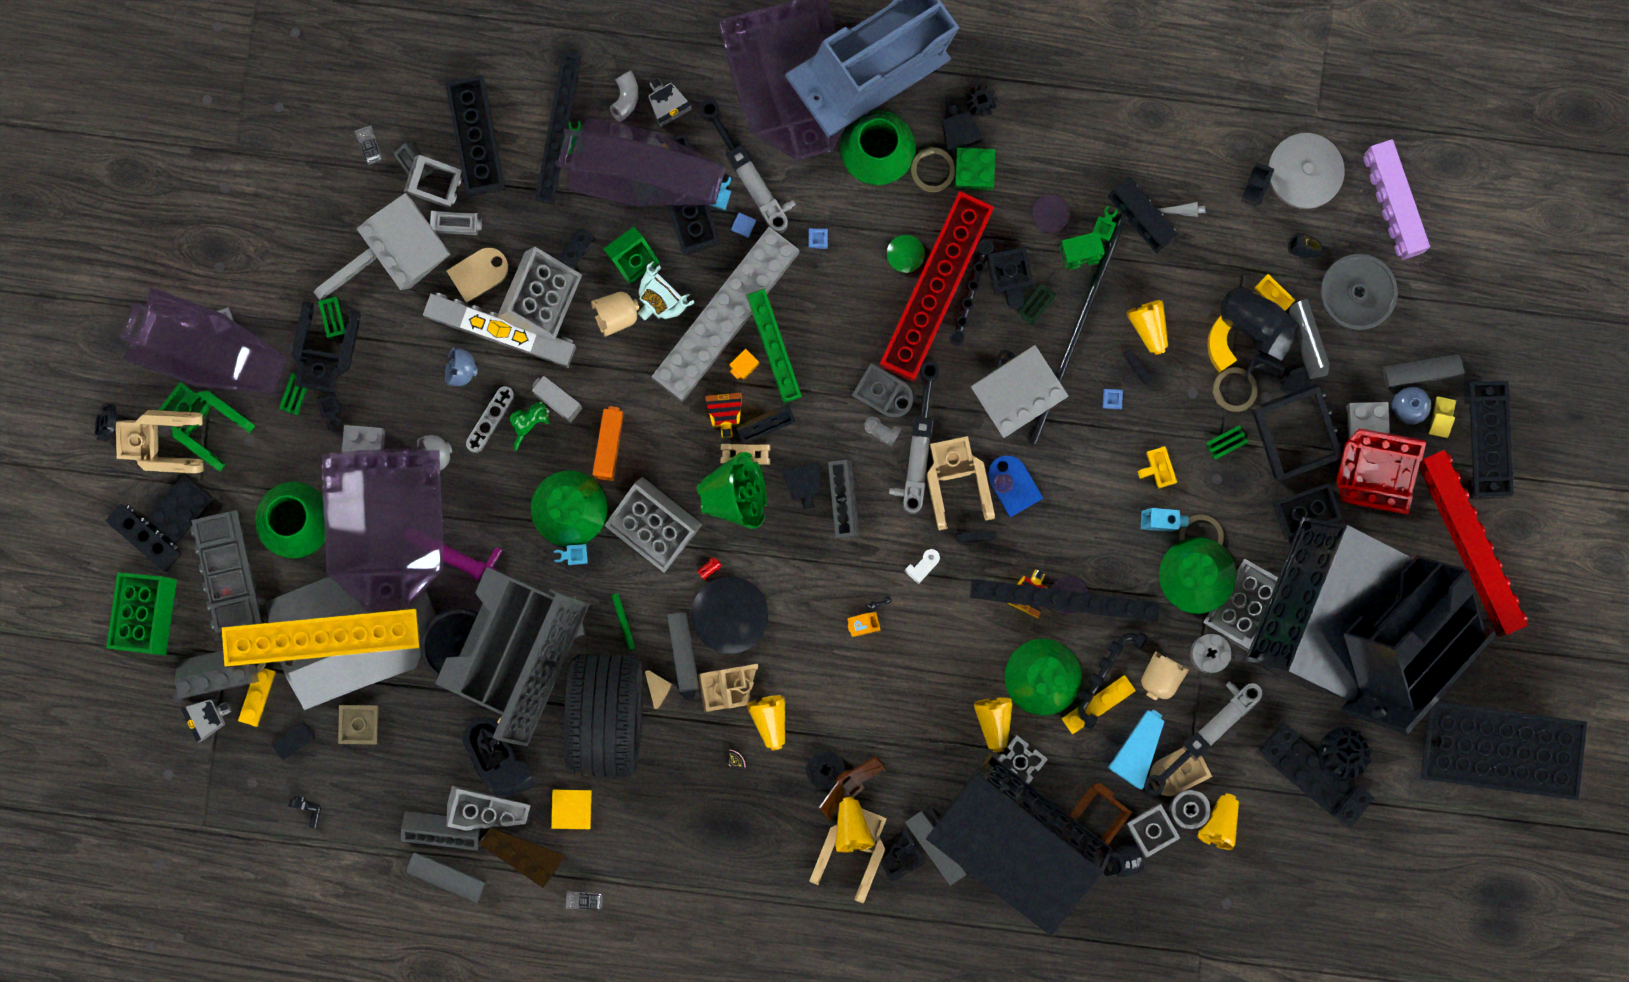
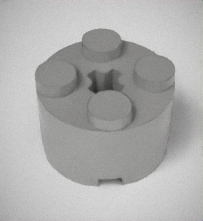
[1190,634,1231,673]
[1169,790,1210,829]

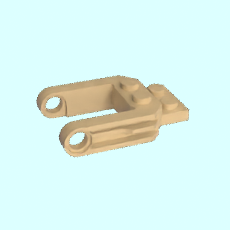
[116,410,204,473]
[926,436,995,531]
[809,809,887,903]

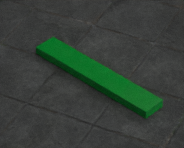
[746,288,802,403]

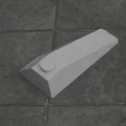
[446,785,530,831]

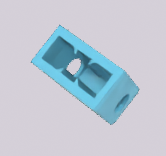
[1141,508,1189,531]

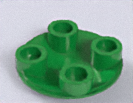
[887,235,925,273]

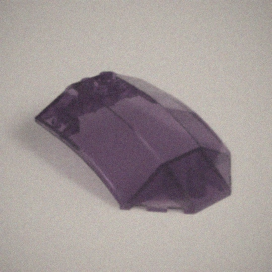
[718,0,847,160]
[322,449,444,611]

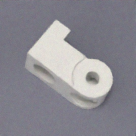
[905,549,940,584]

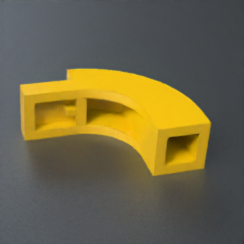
[1207,316,1237,373]

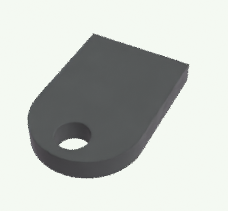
[852,363,913,418]

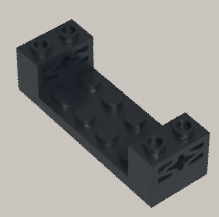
[1464,381,1514,499]
[1256,722,1375,828]

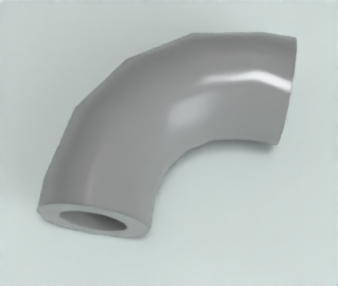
[610,70,639,122]

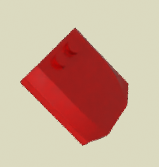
[1337,428,1426,514]

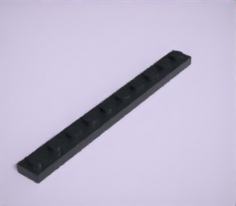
[969,579,1160,622]

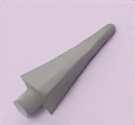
[1157,202,1205,217]

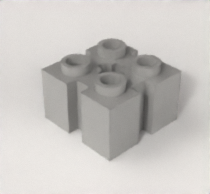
[998,735,1047,783]

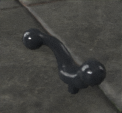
[865,596,892,626]

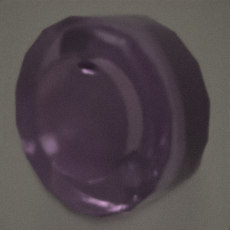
[994,474,1013,493]

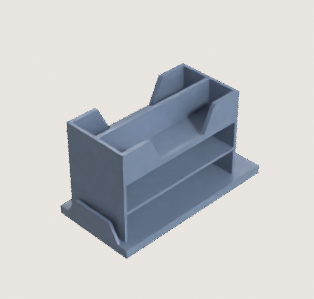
[785,0,959,138]

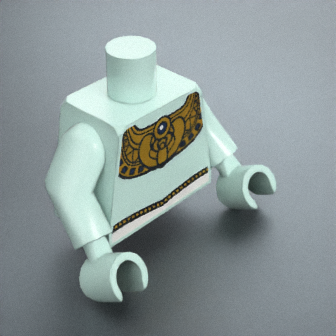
[637,261,694,321]

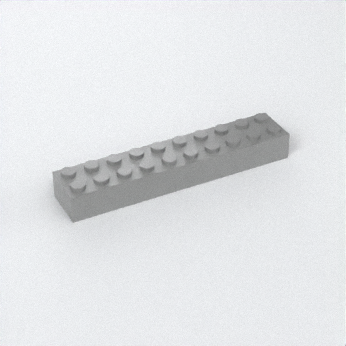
[652,227,799,403]

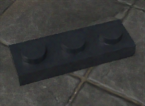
[735,404,796,444]

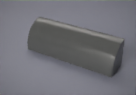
[1288,299,1330,379]
[1382,354,1465,389]
[828,460,860,539]
[667,613,699,692]
[905,805,969,886]
[401,811,481,851]
[406,852,487,904]

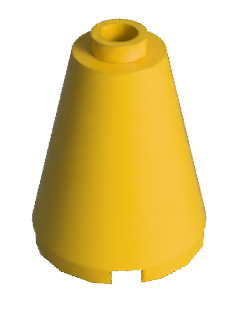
[1126,300,1168,355]
[747,695,785,751]
[974,697,1013,752]
[1197,793,1239,850]
[835,797,874,852]

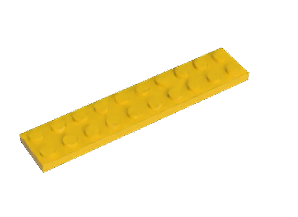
[222,609,420,667]

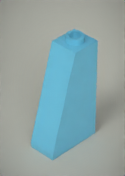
[1108,710,1164,790]

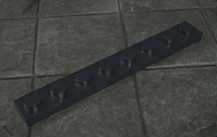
[535,52,581,204]

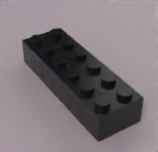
[445,75,506,197]
[650,133,720,256]

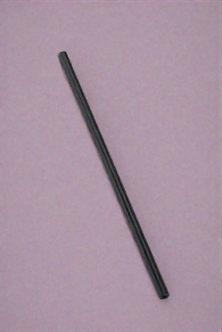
[1029,214,1126,445]

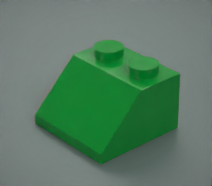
[603,227,660,285]

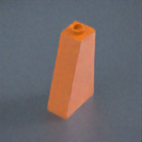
[593,406,624,481]

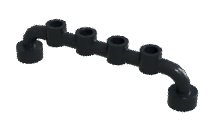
[949,239,994,346]
[1078,632,1148,730]

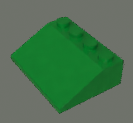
[106,572,177,656]

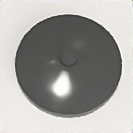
[1320,254,1398,331]

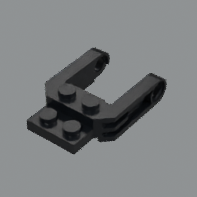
[291,302,361,394]

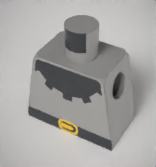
[649,78,691,128]
[181,699,232,742]

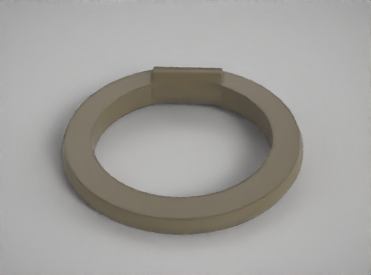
[911,146,956,192]
[1212,367,1258,412]
[1178,514,1224,545]

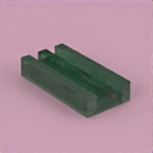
[1017,284,1056,325]

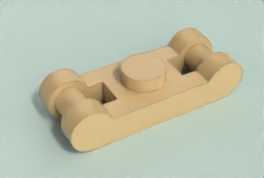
[720,444,771,465]

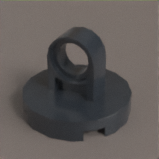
[94,403,129,442]

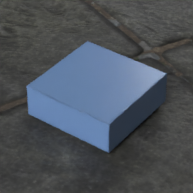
[731,213,756,238]
[809,228,828,249]
[1102,389,1123,410]

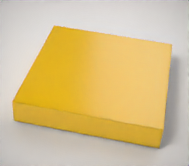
[551,790,592,829]

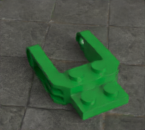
[159,382,255,472]

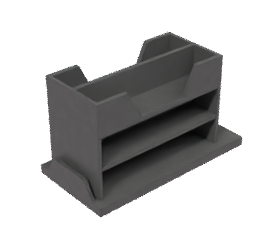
[435,567,590,746]

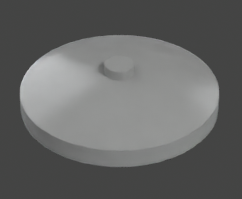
[1268,133,1345,209]

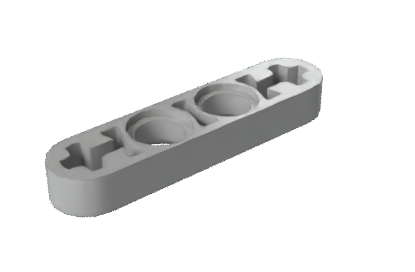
[314,248,377,300]
[466,386,514,453]

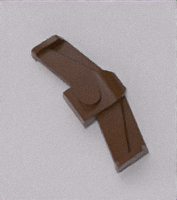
[818,756,887,821]

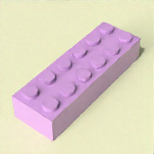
[1363,139,1430,260]

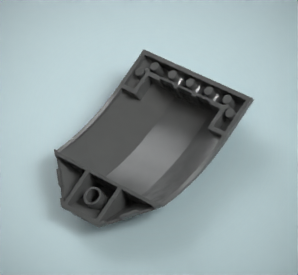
[265,561,436,710]

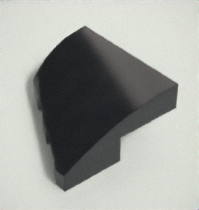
[881,829,926,882]

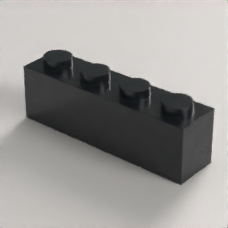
[1107,177,1179,254]

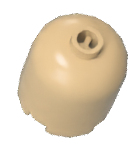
[591,292,639,337]
[1141,651,1189,700]

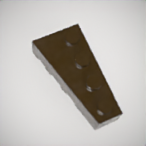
[479,828,567,888]

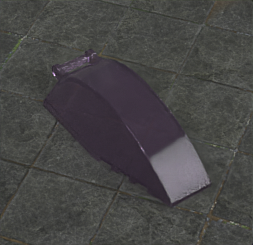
[555,118,726,207]
[119,287,288,394]

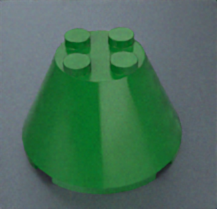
[697,452,767,529]
[531,471,608,547]
[1159,537,1236,614]
[1005,639,1082,716]

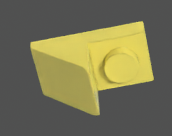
[1429,396,1456,438]

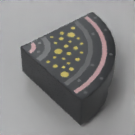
[728,748,747,768]

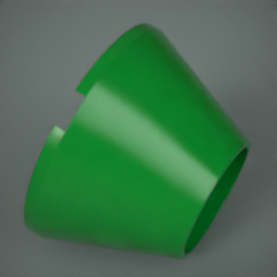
[840,110,916,185]
[255,482,332,559]

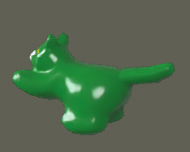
[510,401,549,451]

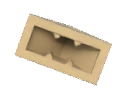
[645,670,673,709]

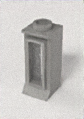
[430,211,482,235]

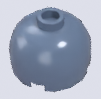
[445,347,478,386]
[1392,387,1431,425]

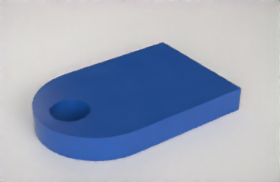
[988,456,1043,518]

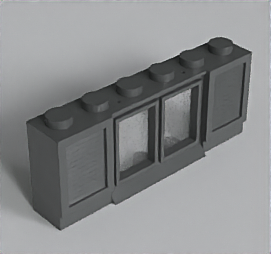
[190,510,264,634]

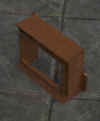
[1069,783,1132,844]

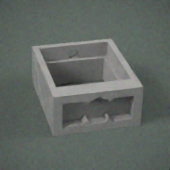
[404,155,463,207]
[532,376,583,423]

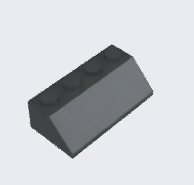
[175,651,259,699]

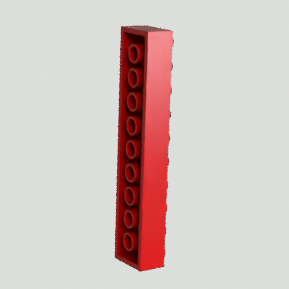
[880,191,994,382]
[1419,450,1528,637]

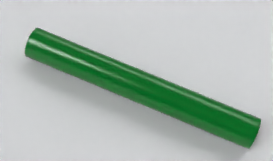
[611,593,636,651]

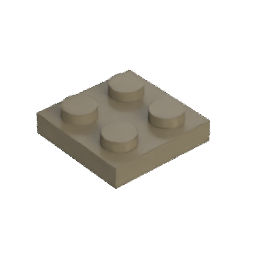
[338,705,379,744]

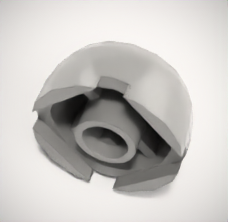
[417,435,452,474]

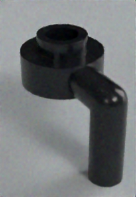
[288,796,321,828]

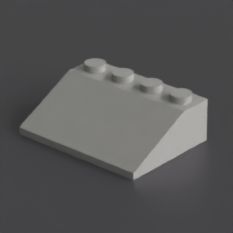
[357,193,451,290]
[497,247,582,340]
[971,345,1068,438]
[604,477,702,573]
[1203,559,1278,652]

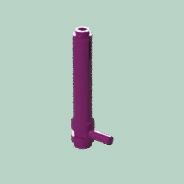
[403,527,502,581]

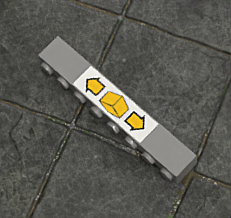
[423,293,576,368]

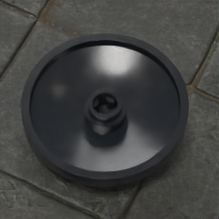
[691,576,768,654]
[421,608,479,677]

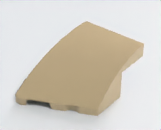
[698,664,758,712]

